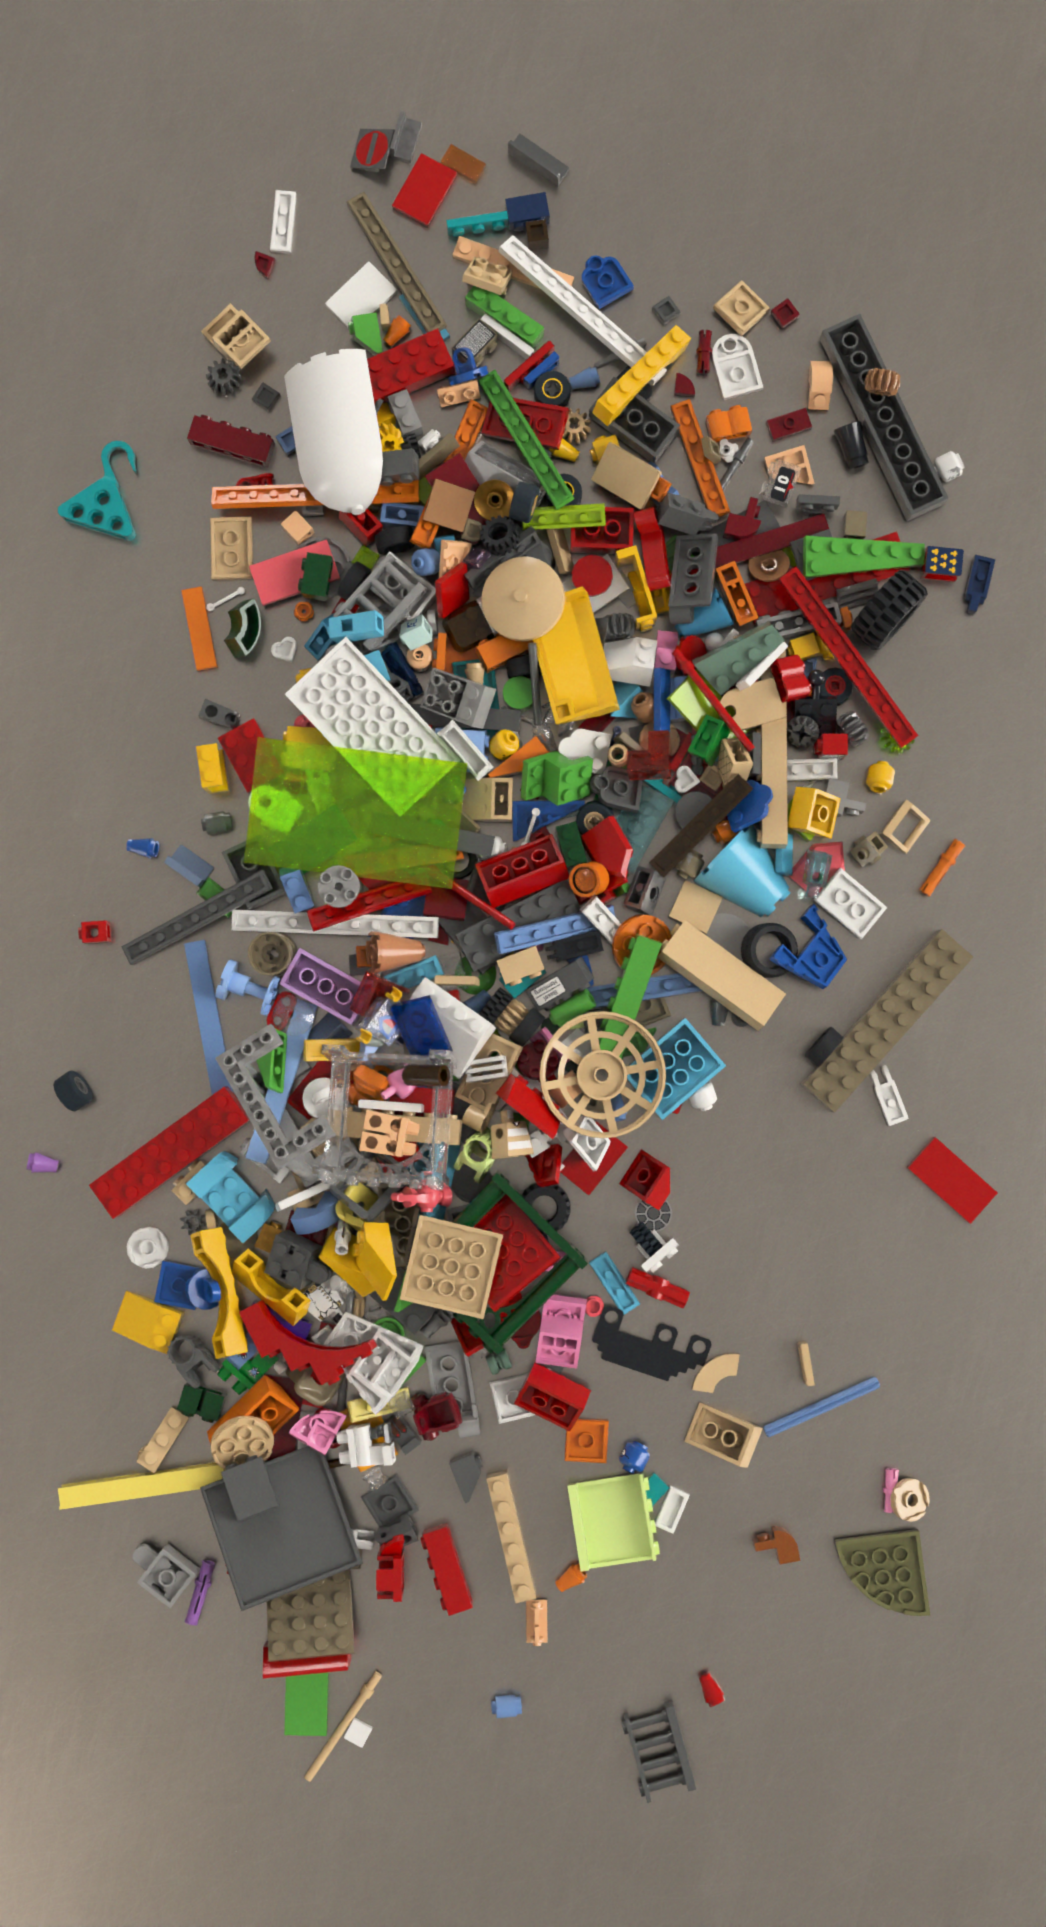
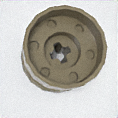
[247,932,297,976]

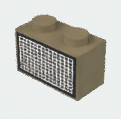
[451,318,498,367]

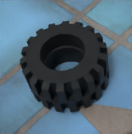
[521,1183,571,1235]

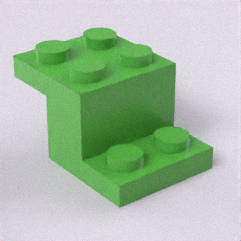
[521,751,593,806]

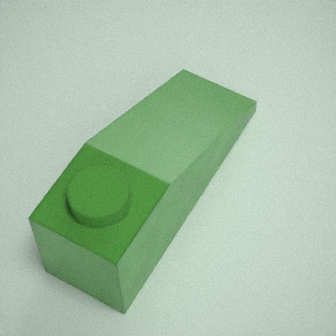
[255,1029,287,1094]

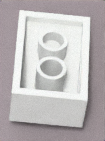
[604,637,658,687]

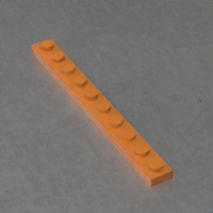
[211,480,419,509]

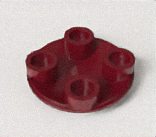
[517,1039,559,1080]

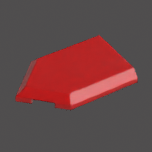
[580,816,633,878]

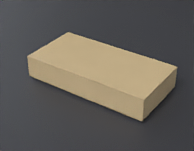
[434,975,480,986]
[797,1341,815,1386]

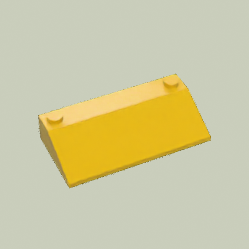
[533,586,620,725]

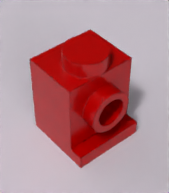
[78,920,111,944]

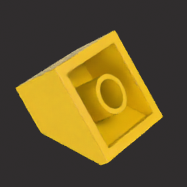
[788,786,841,839]

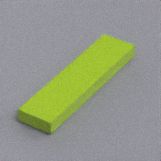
[522,503,606,530]

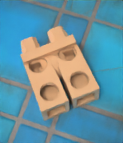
[359,1110,420,1157]

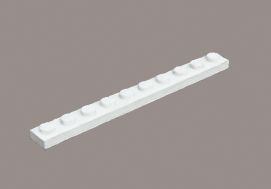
[498,235,667,386]
[232,910,439,938]

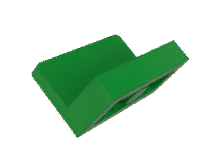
[688,715,731,766]

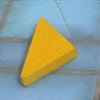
[627,571,648,617]

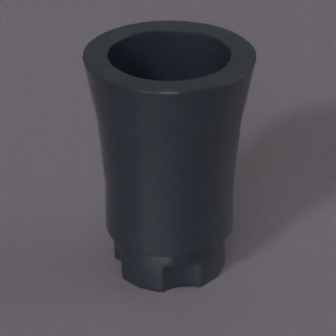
[834,421,869,470]

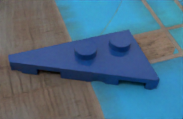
[512,800,585,841]

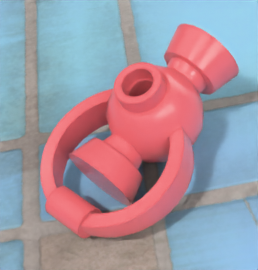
[391,1182,452,1212]

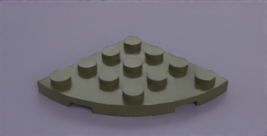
[835,1529,930,1616]

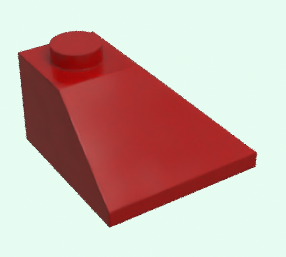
[619,1149,670,1210]

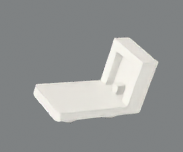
[418,429,443,453]

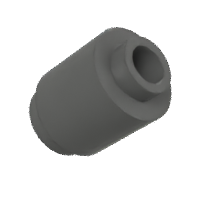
[201,811,233,835]

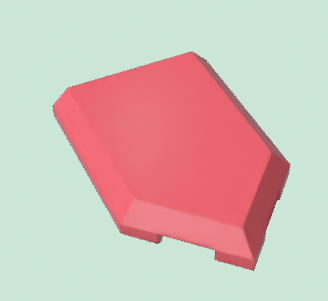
[788,842,845,898]

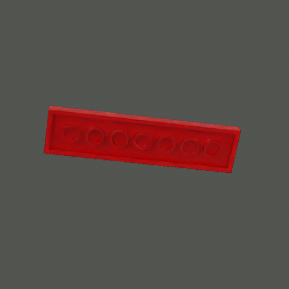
[745,531,910,624]

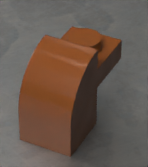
[752,1526,801,1565]

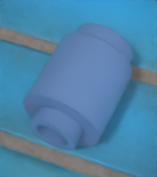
[491,1694,522,1718]

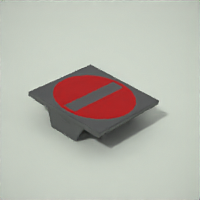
[350,129,395,172]

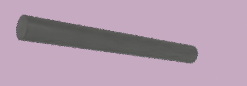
[528,643,542,726]

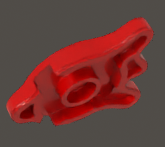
[500,1292,541,1349]

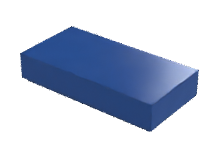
[524,351,559,390]

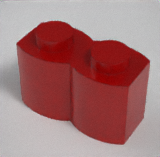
[770,654,811,703]

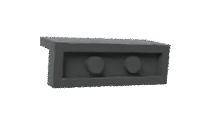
[508,133,569,187]

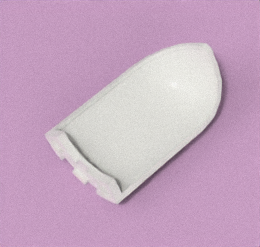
[284,349,383,515]

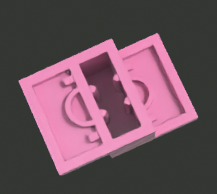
[535,1295,587,1369]

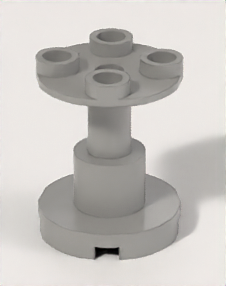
[318,865,364,908]

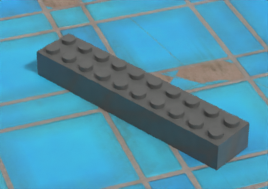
[820,314,948,521]

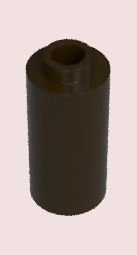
[402,1065,450,1086]

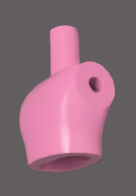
[380,1068,417,1100]

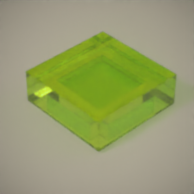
[352,545,380,571]

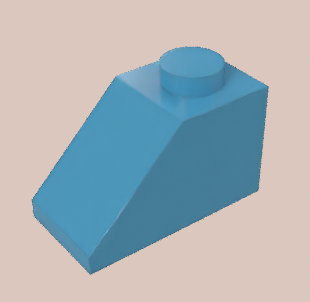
[304,612,337,661]

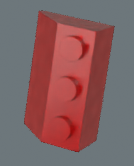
[496,1074,563,1139]
[514,1362,591,1432]

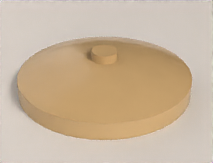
[482,557,565,641]

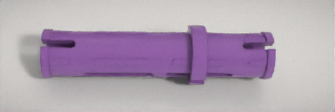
[185,1560,215,1625]

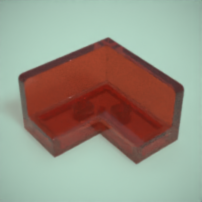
[627,730,671,780]
[350,971,410,1017]

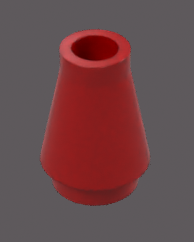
[699,1673,725,1707]

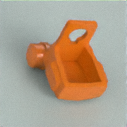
[345,1063,394,1112]

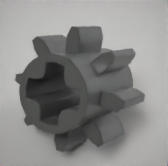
[180,1209,206,1235]

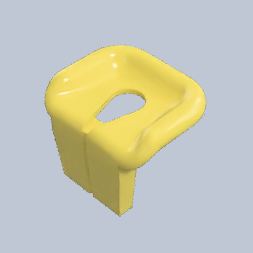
[335,1182,379,1231]

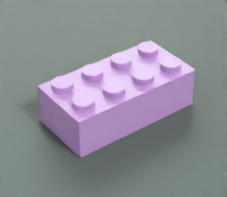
[279,948,374,1026]

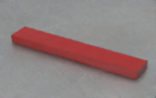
[306,872,432,932]

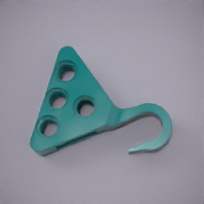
[58,441,137,541]

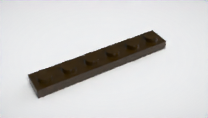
[649,773,753,877]

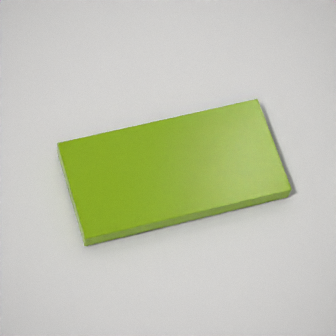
[667,669,751,739]

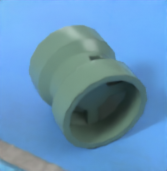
[485,1348,512,1375]

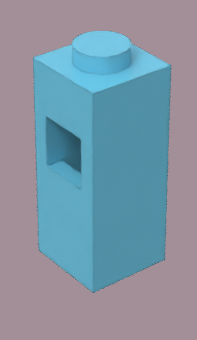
[327,610,384,644]

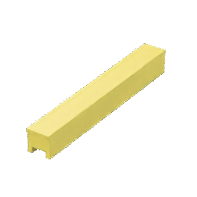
[58,1462,225,1510]

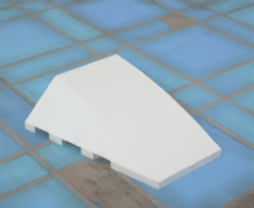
[323,1312,424,1415]

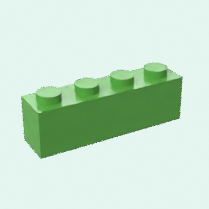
[465,286,544,349]

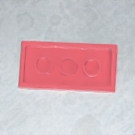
[249,539,341,606]

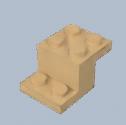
[201,303,271,369]

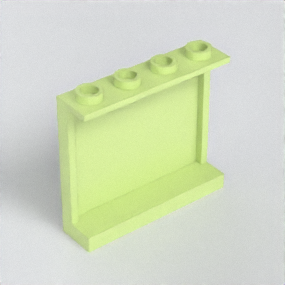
[567,1473,660,1572]

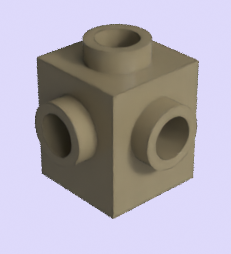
[850,831,888,867]

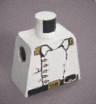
[303,1280,345,1325]

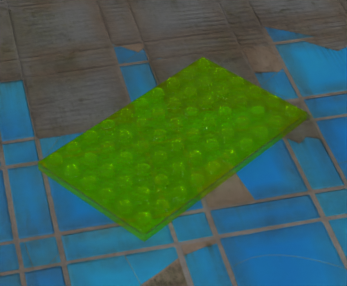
[244,737,468,889]

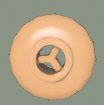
[406,644,434,672]

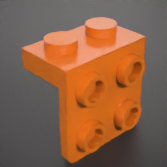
[432,633,478,674]

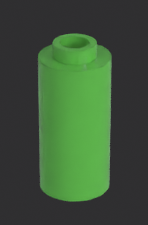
[549,989,596,1027]

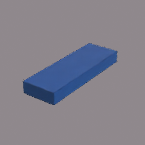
[654,668,670,733]

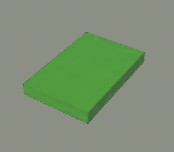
[284,1672,329,1736]

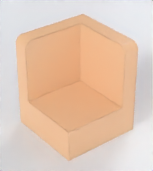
[281,511,314,546]

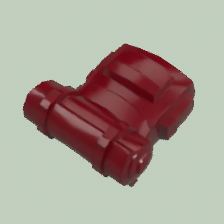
[409,1392,462,1441]

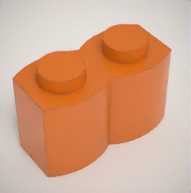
[705,405,752,443]

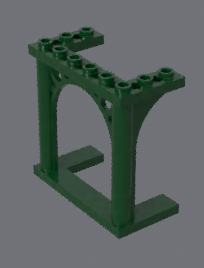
[407,1170,588,1355]

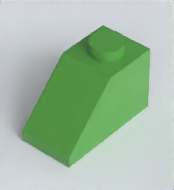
[348,312,383,356]

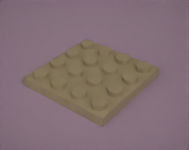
[267,1569,355,1662]

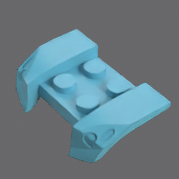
[186,1151,275,1243]

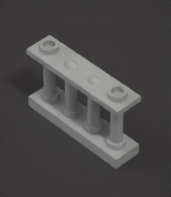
[333,554,429,652]

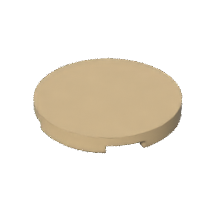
[210,1416,274,1469]

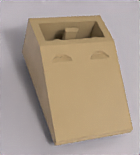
[456,778,513,822]

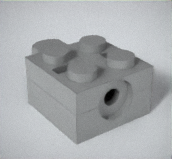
[132,1543,200,1608]

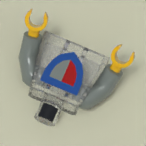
[355,986,407,1047]

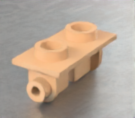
[437,379,481,407]
[526,1600,548,1646]

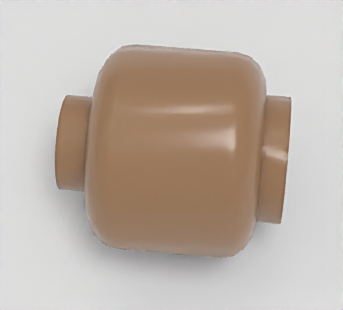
[631,692,654,723]

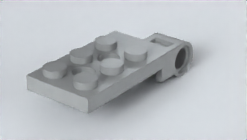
[424,1341,481,1438]

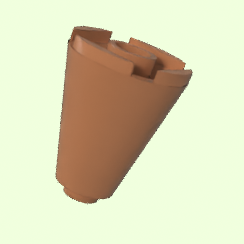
[366,931,425,973]

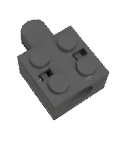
[264,1230,332,1290]

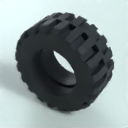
[851,570,928,650]

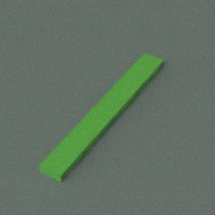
[478,369,575,510]

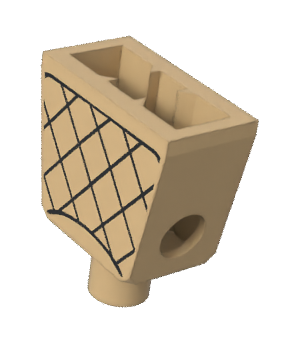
[717,738,753,788]

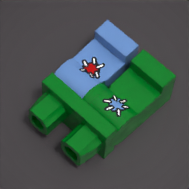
[217,1332,280,1395]

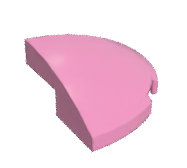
[289,1410,346,1456]

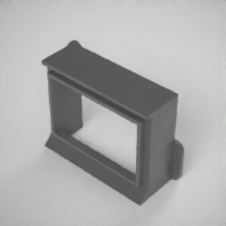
[329,1151,411,1222]

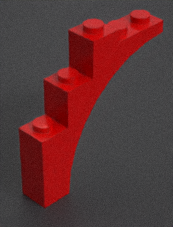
[239,1300,377,1385]

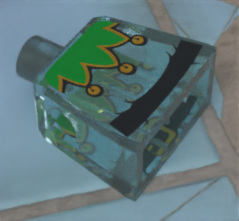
[802,849,833,898]

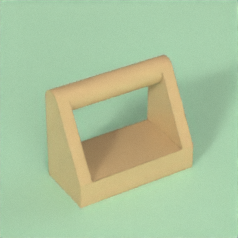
[879,799,930,854]

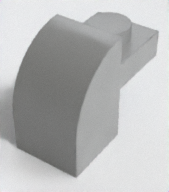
[824,778,866,817]

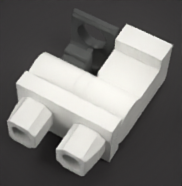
[336,1420,396,1468]

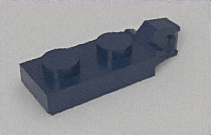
[965,554,995,614]
[381,642,424,699]

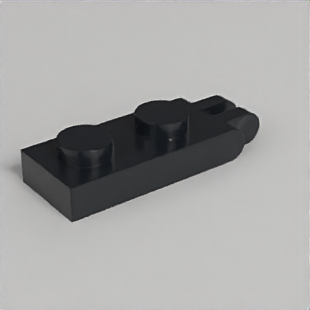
[545,930,604,962]

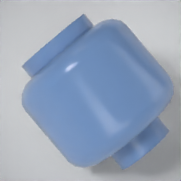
[411,548,440,576]

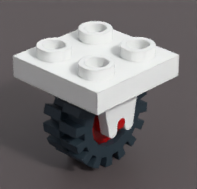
[629,1221,679,1273]

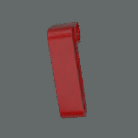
[634,507,671,591]

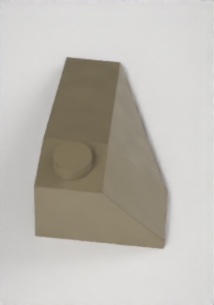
[377,1180,420,1268]

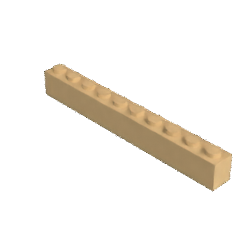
[756,642,788,849]

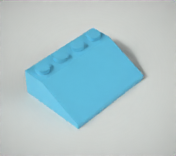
[627,1018,726,1120]

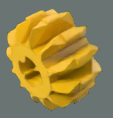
[379,422,404,452]

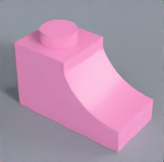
[653,630,678,674]

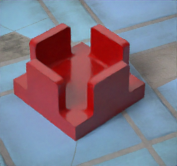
[376,1549,404,1602]

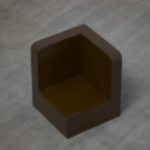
[525,219,549,251]

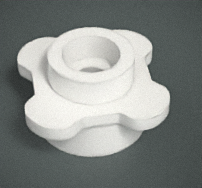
[719,439,739,463]

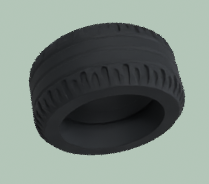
[741,923,798,978]

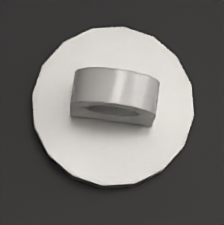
[302,1077,344,1119]

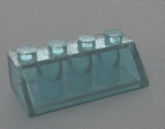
[616,785,674,875]

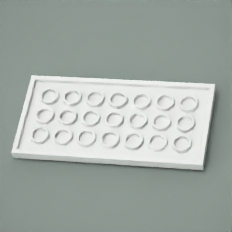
[285,637,461,817]

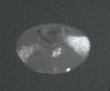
[273,994,315,1036]

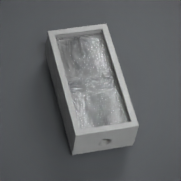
[465,441,546,507]

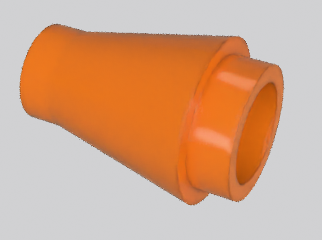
[383,315,411,347]
[555,1563,587,1592]

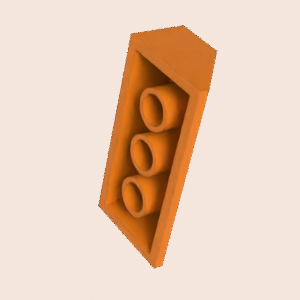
[207,1375,299,1443]

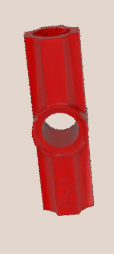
[625,1267,690,1309]

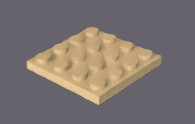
[400,1215,503,1319]

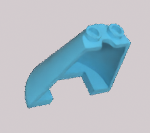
[693,825,791,917]

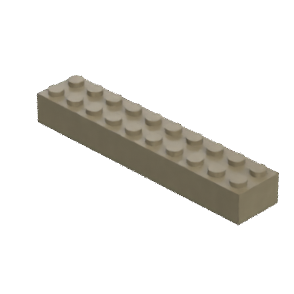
[801,929,973,1112]

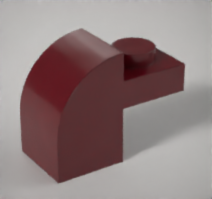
[723,497,761,541]

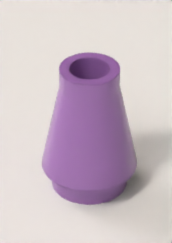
[26,1152,59,1173]

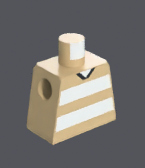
[491,1110,534,1159]

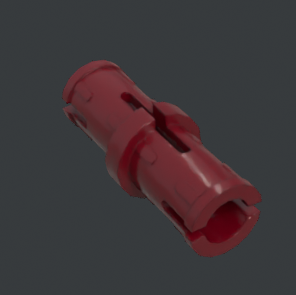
[696,330,712,374]

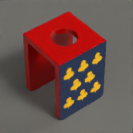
[920,546,964,582]

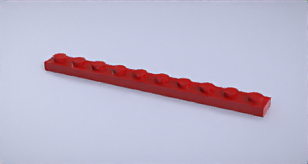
[779,566,919,749]

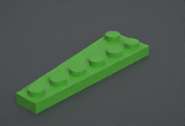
[803,536,925,578]

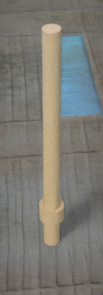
[304,1671,382,1782]

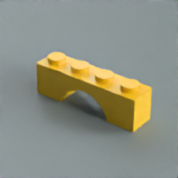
[232,1249,311,1326]

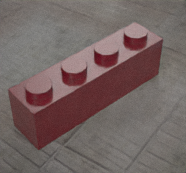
[187,415,275,468]

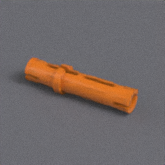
[919,839,965,897]

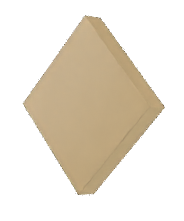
[713,280,771,337]

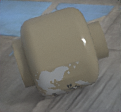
[675,849,705,880]

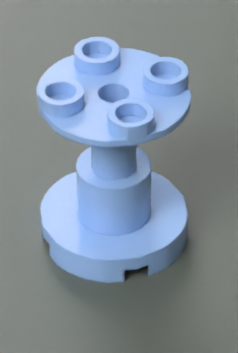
[215,959,281,1016]

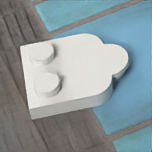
[558,728,612,775]

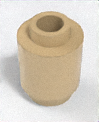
[607,744,629,768]

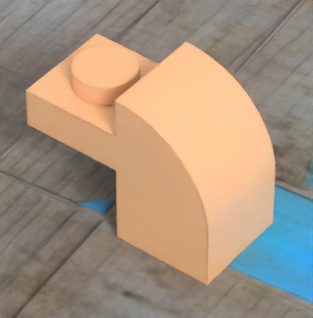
[808,361,833,410]

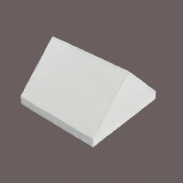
[561,1115,611,1172]

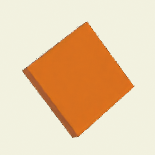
[564,1418,609,1463]

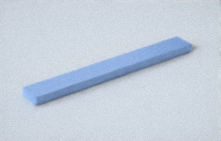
[245,1000,318,1165]

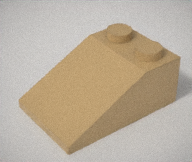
[684,1402,763,1468]

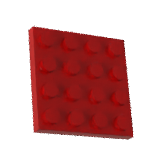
[474,1194,561,1312]

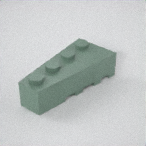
[692,621,785,695]

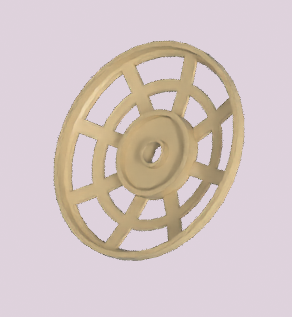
[539,1011,666,1138]

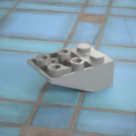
[420,667,496,729]

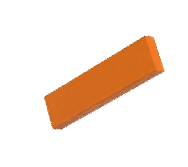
[181,586,218,671]

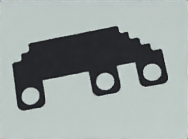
[592,1306,711,1381]

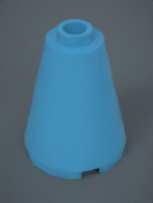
[675,587,735,636]

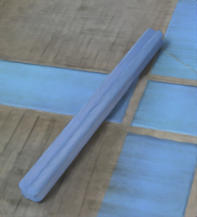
[763,1377,880,1437]

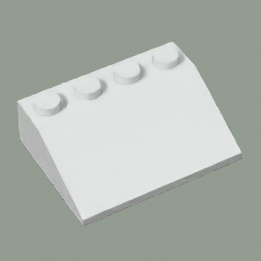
[394,977,496,1079]

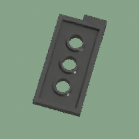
[668,533,718,624]

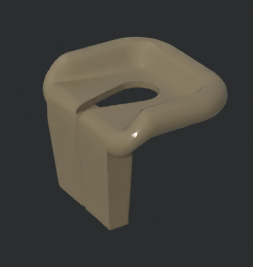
[285,1366,346,1406]

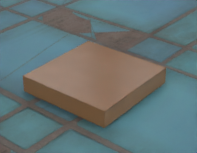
[423,479,475,532]

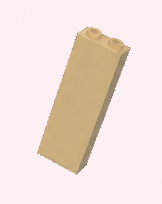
[657,920,786,1031]

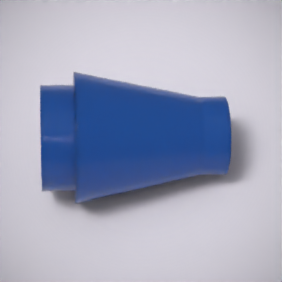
[126,838,159,859]

